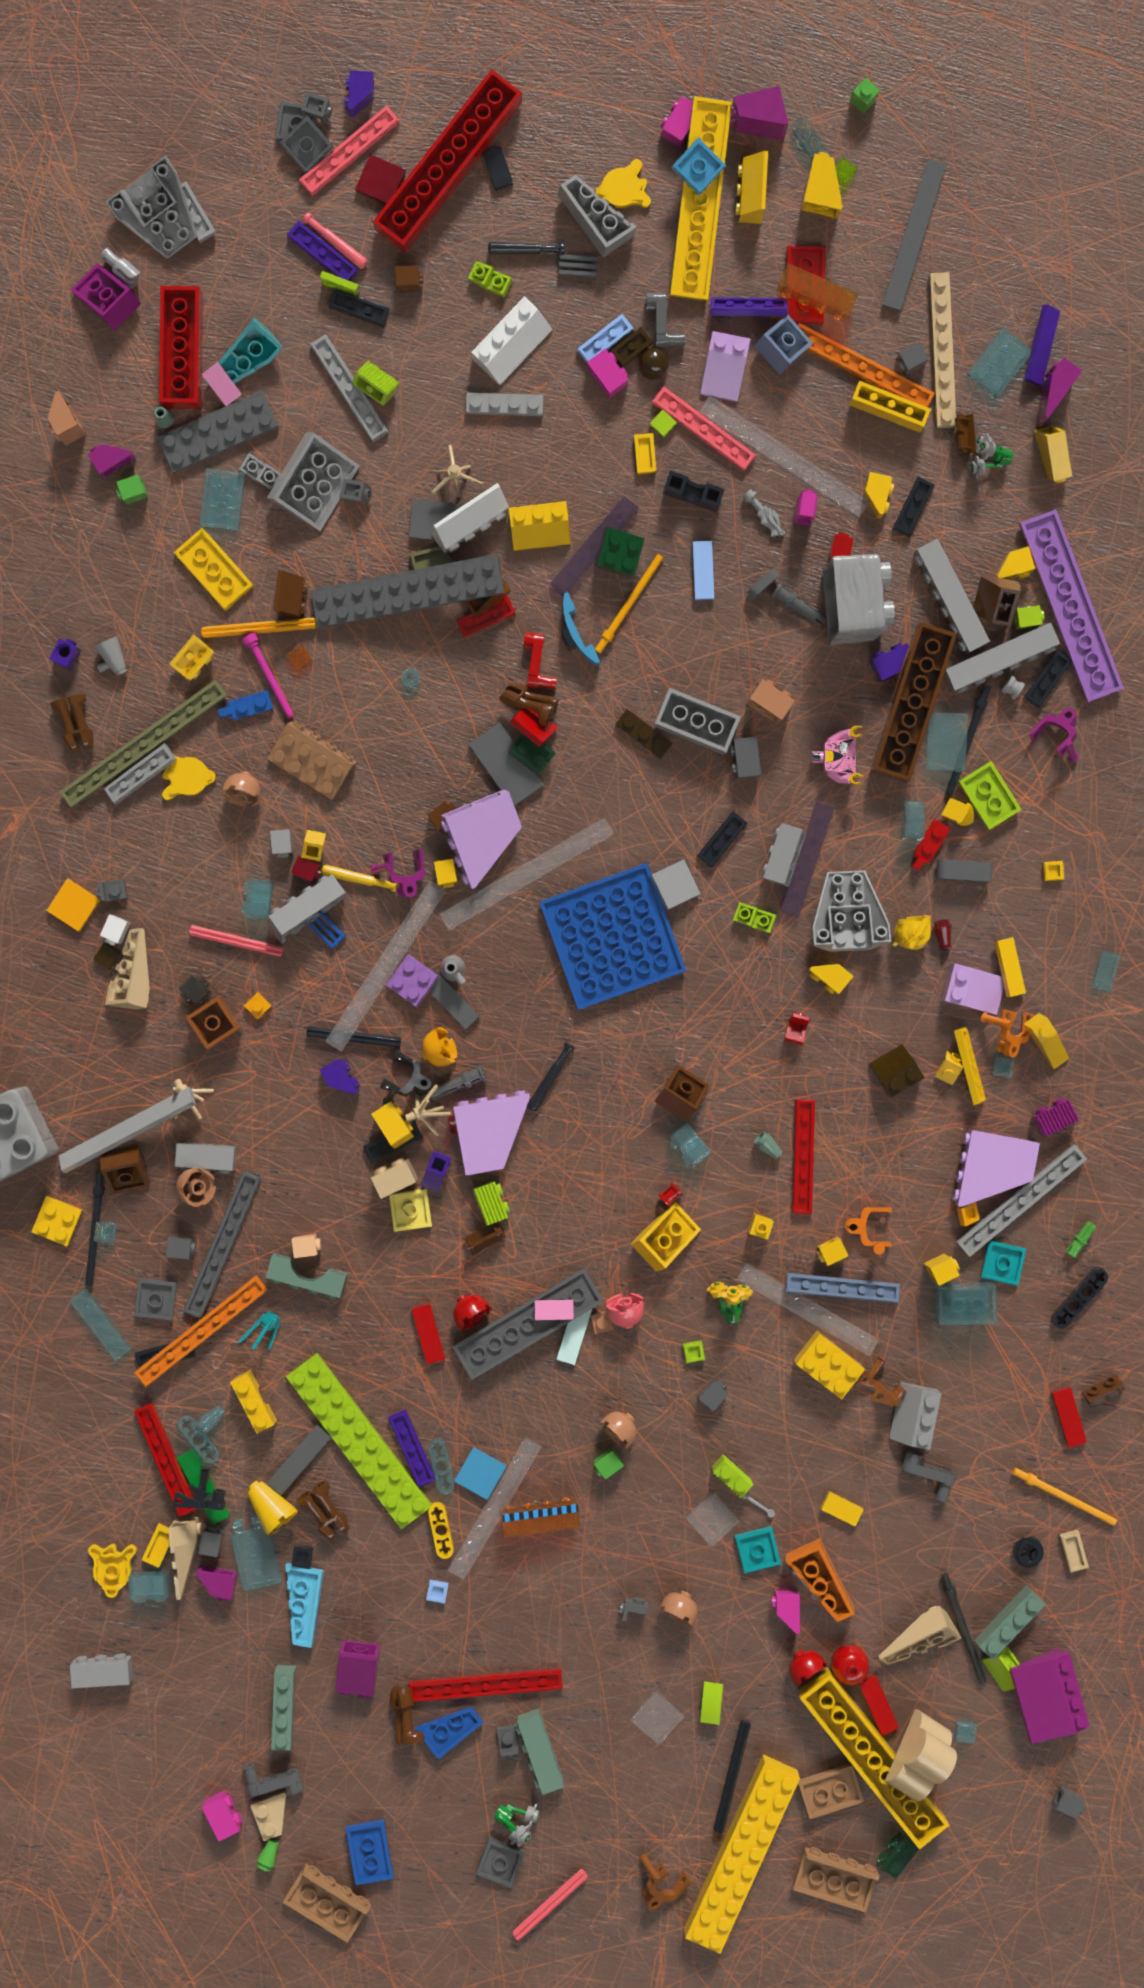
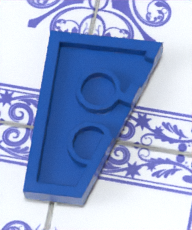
[415,1706,484,1759]

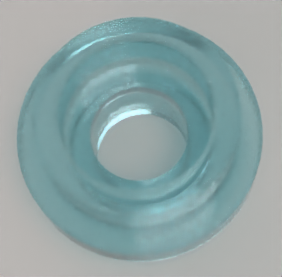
[401,668,420,687]

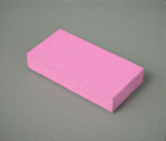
[202,362,242,406]
[535,1300,574,1320]

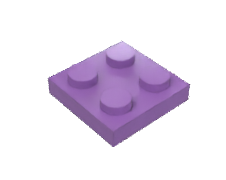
[386,954,440,1008]

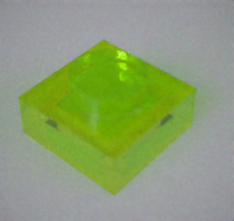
[835,157,858,186]

